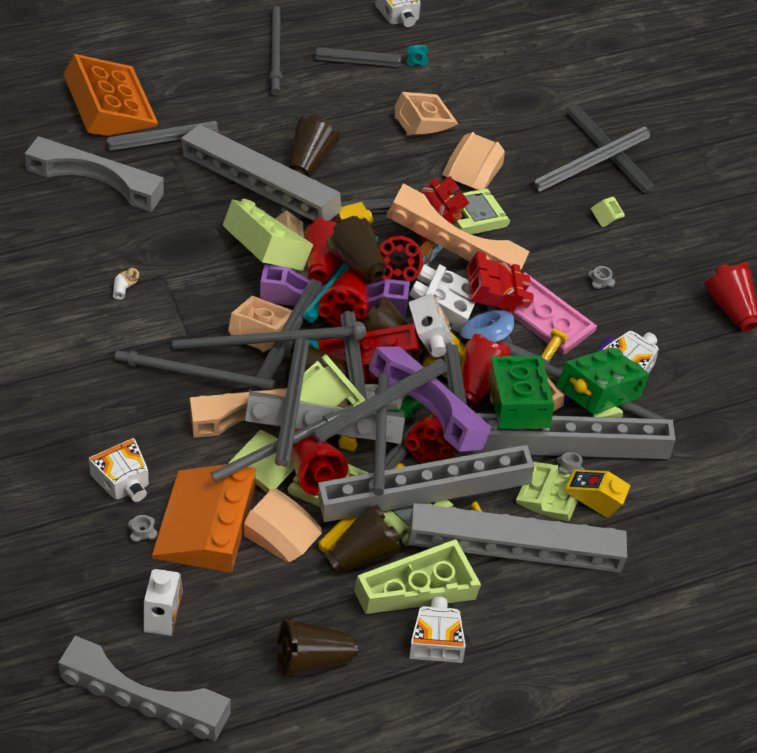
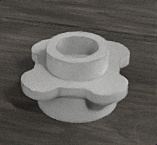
[588,266,615,289]
[557,452,585,474]
[128,515,157,542]

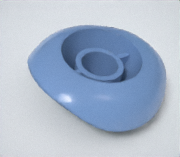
[459,310,514,342]

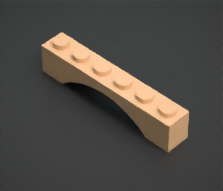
[386,183,530,270]
[190,389,348,438]

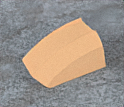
[395,92,458,136]
[442,132,505,190]
[228,296,292,352]
[244,489,322,563]

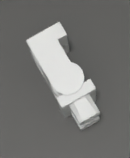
[409,264,475,333]

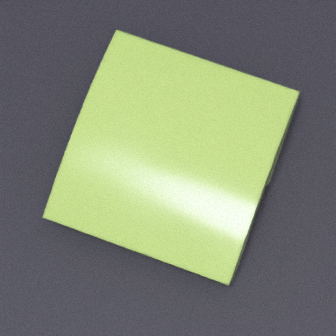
[228,430,295,493]
[516,462,578,522]

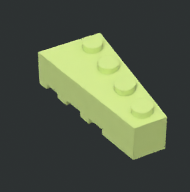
[223,199,313,271]
[354,539,481,614]

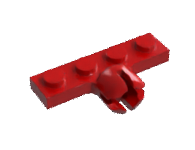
[318,323,419,384]

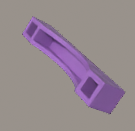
[260,264,410,317]
[369,347,492,452]

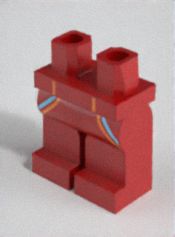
[418,176,470,242]
[466,251,534,312]

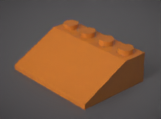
[63,54,158,136]
[152,464,256,573]

